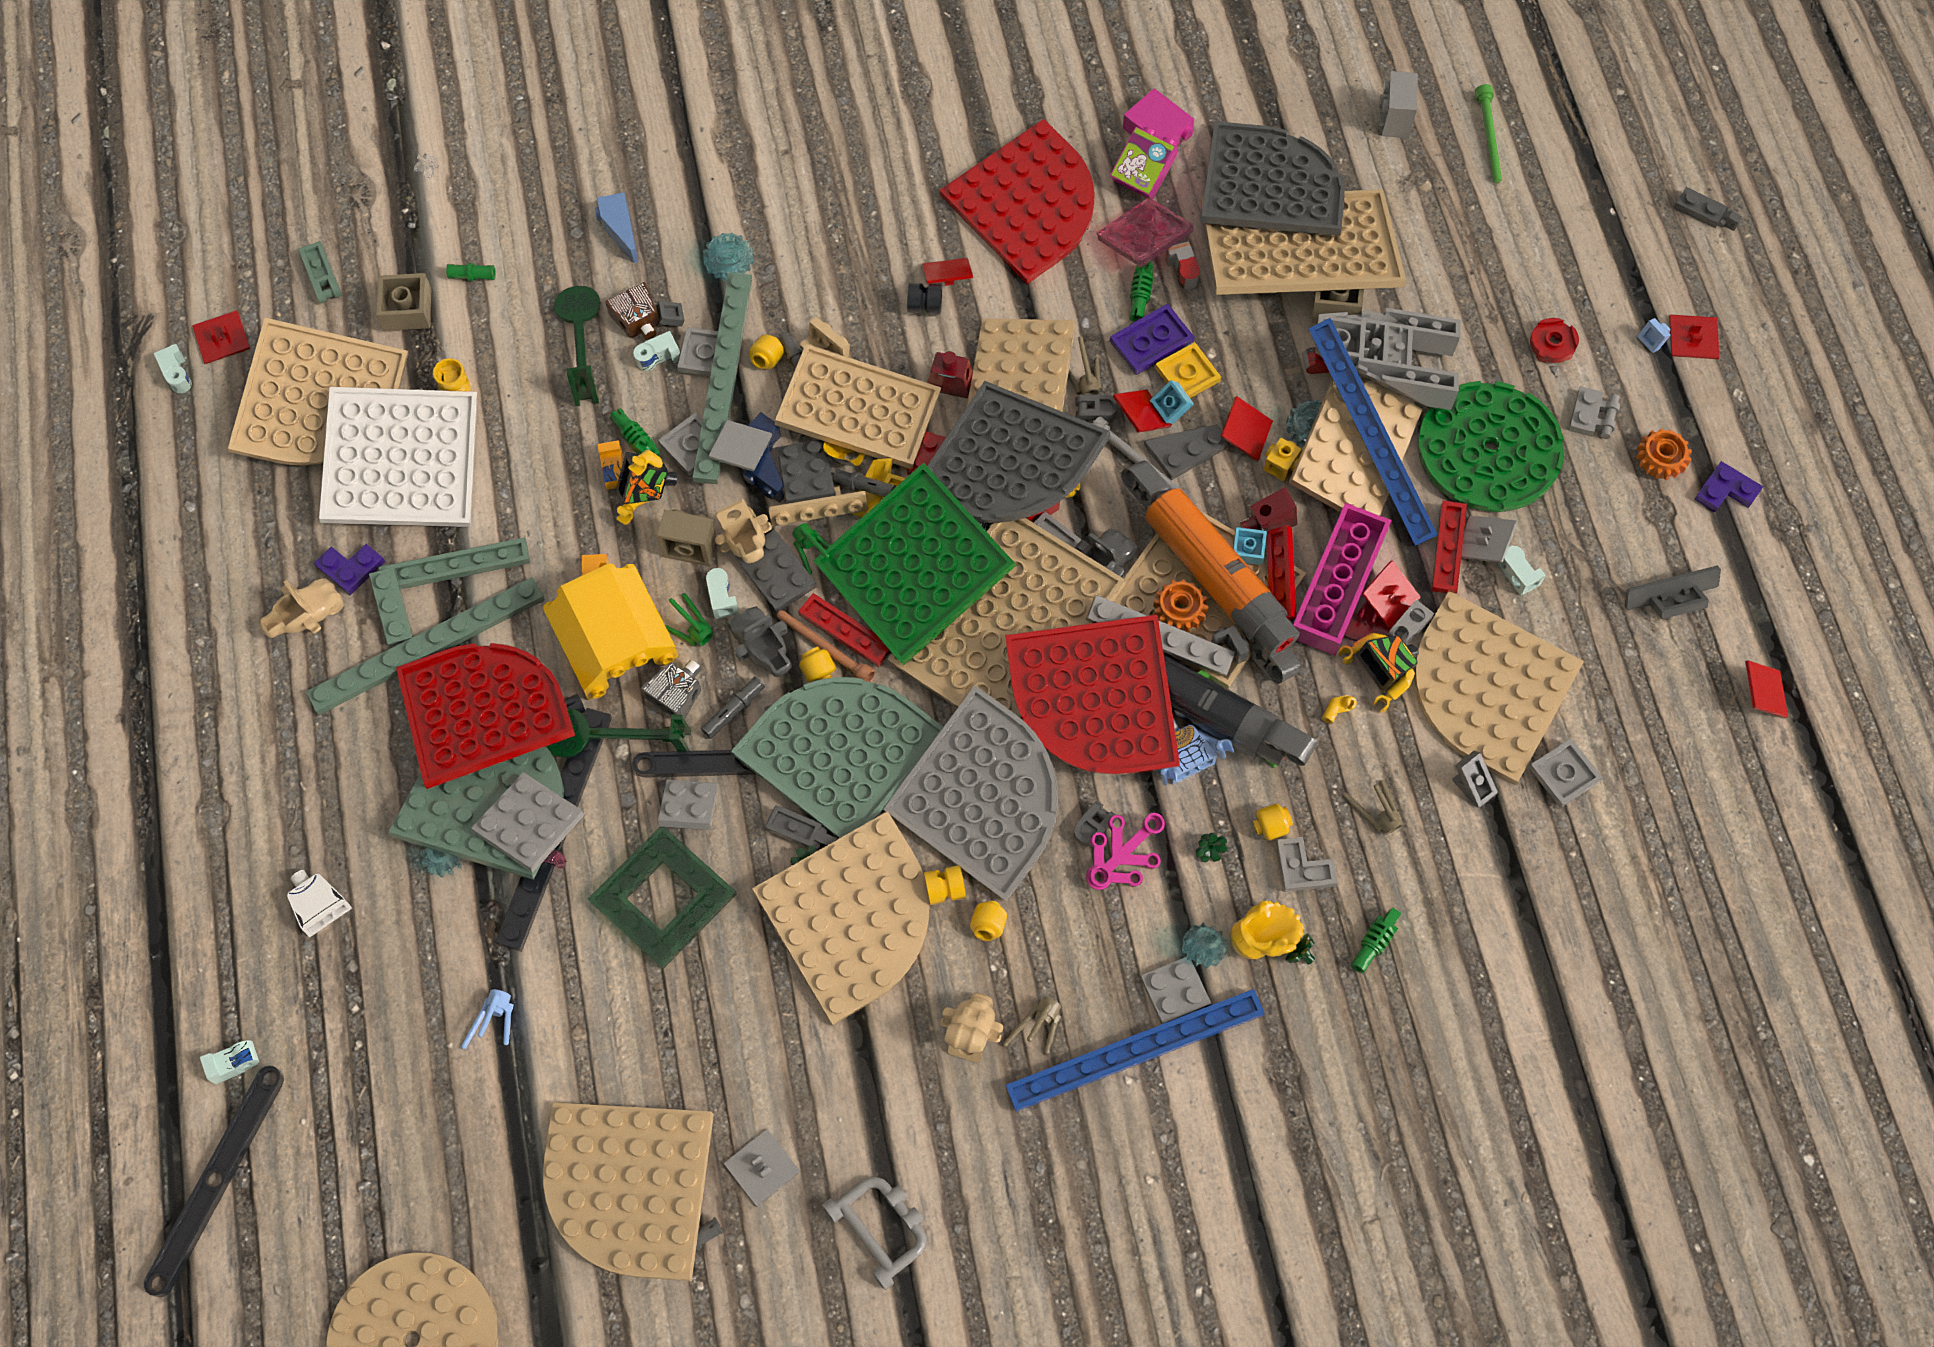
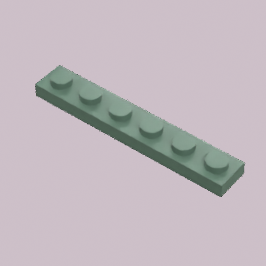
[379,537,530,589]

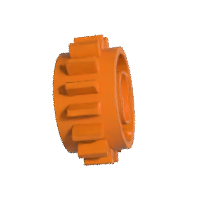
[1636,428,1692,480]
[1153,579,1208,633]

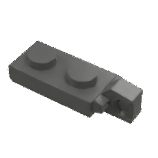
[1674,187,1742,231]
[764,805,837,851]

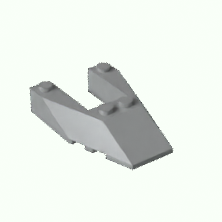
[1315,308,1461,410]

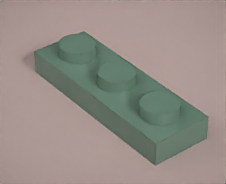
[369,567,413,646]

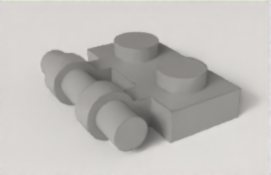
[1569,386,1620,439]

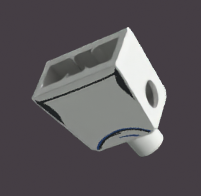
[287,870,352,937]

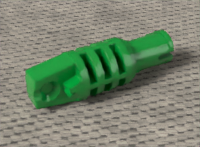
[1129,260,1153,322]
[610,408,659,456]
[1350,907,1401,974]

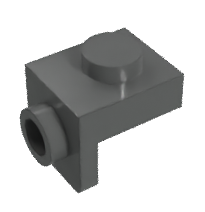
[1211,626,1250,665]

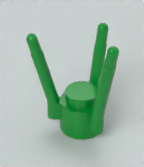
[792,523,830,575]
[665,593,714,647]

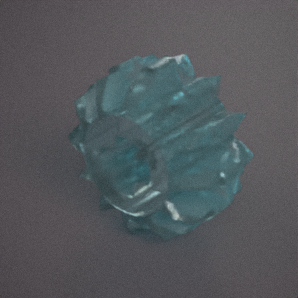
[420,848,463,878]
[1182,922,1228,969]

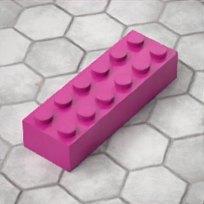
[1293,503,1392,656]

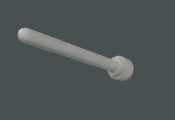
[1092,416,1181,490]

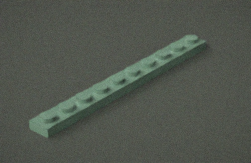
[693,273,752,484]
[306,577,545,715]

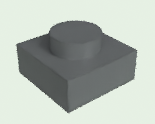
[657,301,685,327]

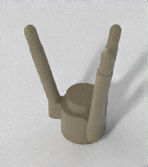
[1068,336,1102,395]
[1343,780,1404,835]
[1002,997,1061,1055]

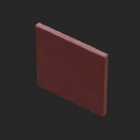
[1344,595,1390,641]

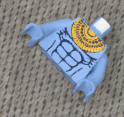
[1156,719,1234,785]

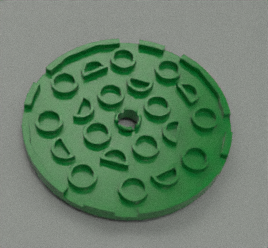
[1418,381,1565,512]

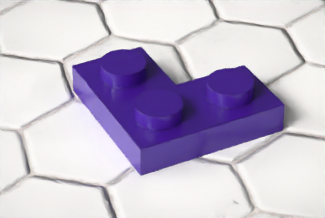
[1694,461,1764,512]
[314,544,385,595]

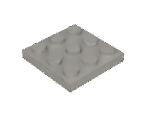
[471,772,584,873]

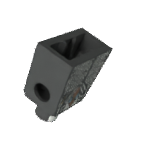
[641,660,702,719]

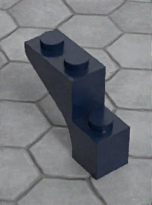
[742,412,785,503]

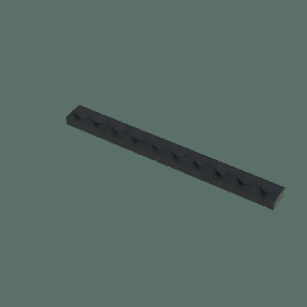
[495,708,612,952]

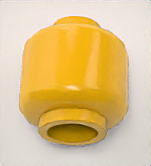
[749,334,784,370]
[799,647,836,683]
[1252,803,1293,841]
[970,901,1007,941]

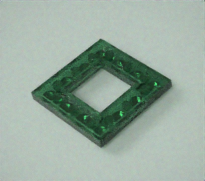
[588,826,737,969]

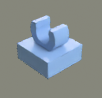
[1637,318,1671,353]

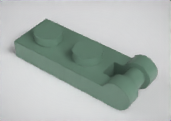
[299,241,342,304]

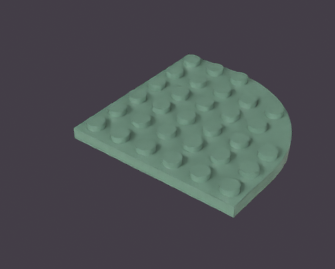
[731,677,943,839]
[389,746,564,880]

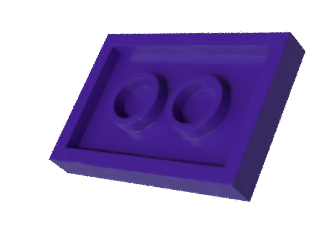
[1109,303,1195,375]

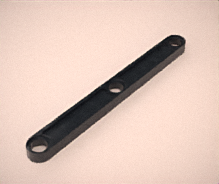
[632,750,757,778]
[144,1065,284,1297]

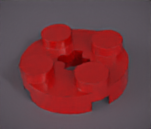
[1530,318,1579,363]

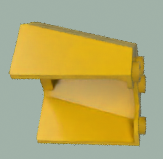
[542,564,679,700]

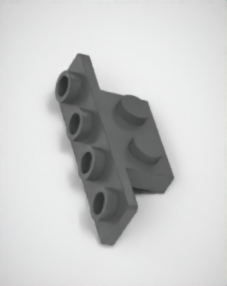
[1625,565,1721,619]

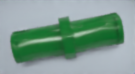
[446,263,496,281]

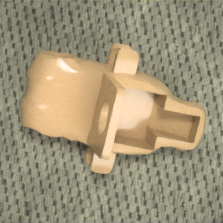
[715,499,772,564]
[260,578,344,638]
[940,993,1003,1063]

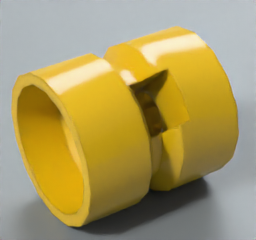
[433,358,471,392]
[923,865,966,905]

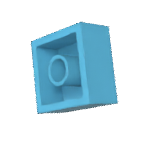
[1150,380,1194,424]
[1233,527,1267,565]

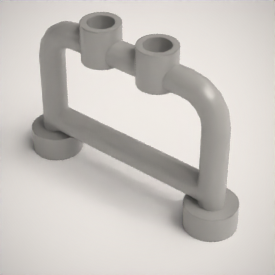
[821,1177,927,1290]

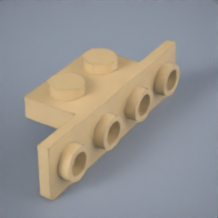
[769,486,868,526]

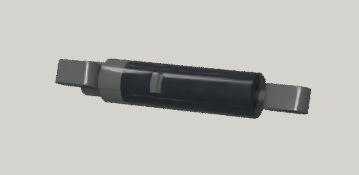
[1164,655,1318,767]

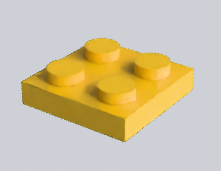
[1155,342,1221,398]

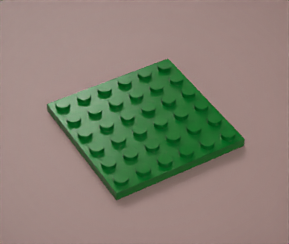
[813,463,1017,666]

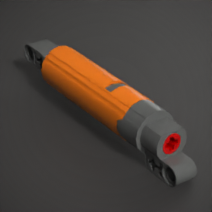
[1121,460,1301,684]

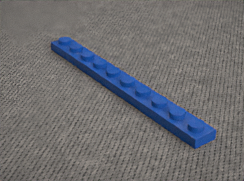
[1308,318,1438,546]
[1006,989,1265,1112]

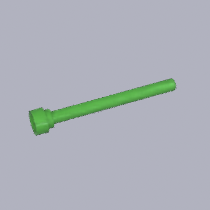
[1475,84,1502,183]

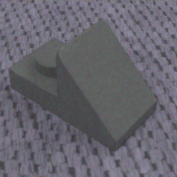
[1452,750,1498,807]

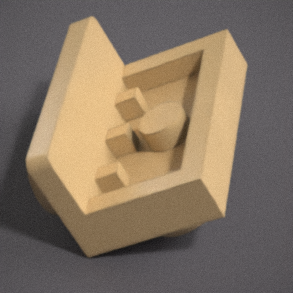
[800,317,850,358]

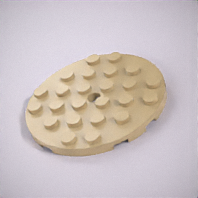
[326,1253,499,1347]

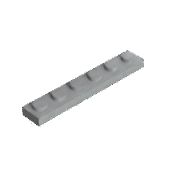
[1086,595,1235,676]

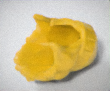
[1230,900,1304,960]

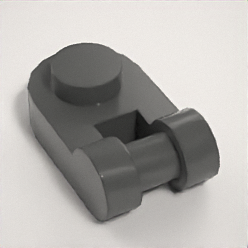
[1075,395,1119,422]
[1074,801,1116,846]

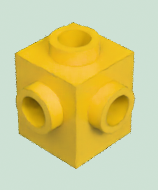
[1263,438,1302,482]

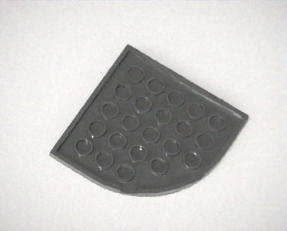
[1201,121,1345,236]
[927,381,1110,523]

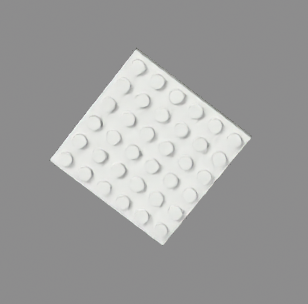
[319,387,478,527]

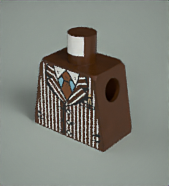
[605,282,659,340]

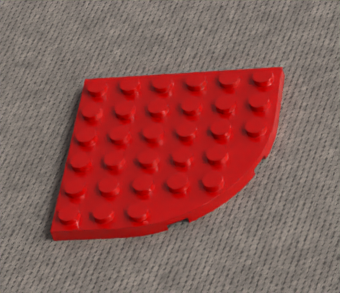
[940,119,1095,284]
[1005,614,1180,775]
[396,643,575,789]

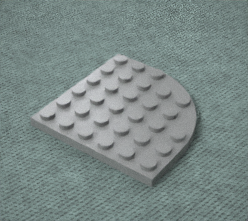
[883,685,1058,901]

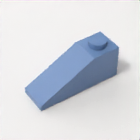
[595,193,638,263]

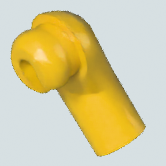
[1321,695,1357,724]

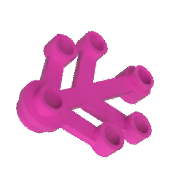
[1086,813,1165,890]

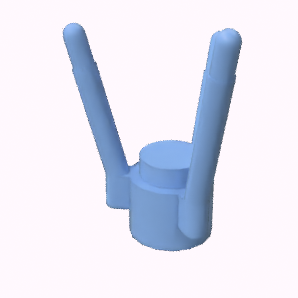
[461,989,514,1049]

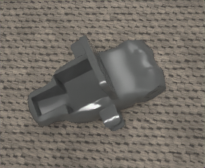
[1076,528,1138,578]
[728,606,791,677]

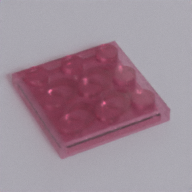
[1096,197,1194,267]

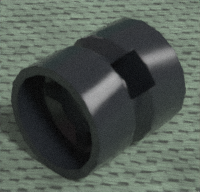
[907,283,942,315]

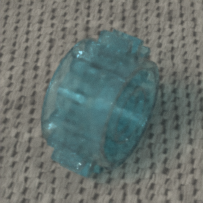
[703,233,754,281]
[1286,399,1322,447]

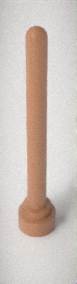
[777,610,876,682]

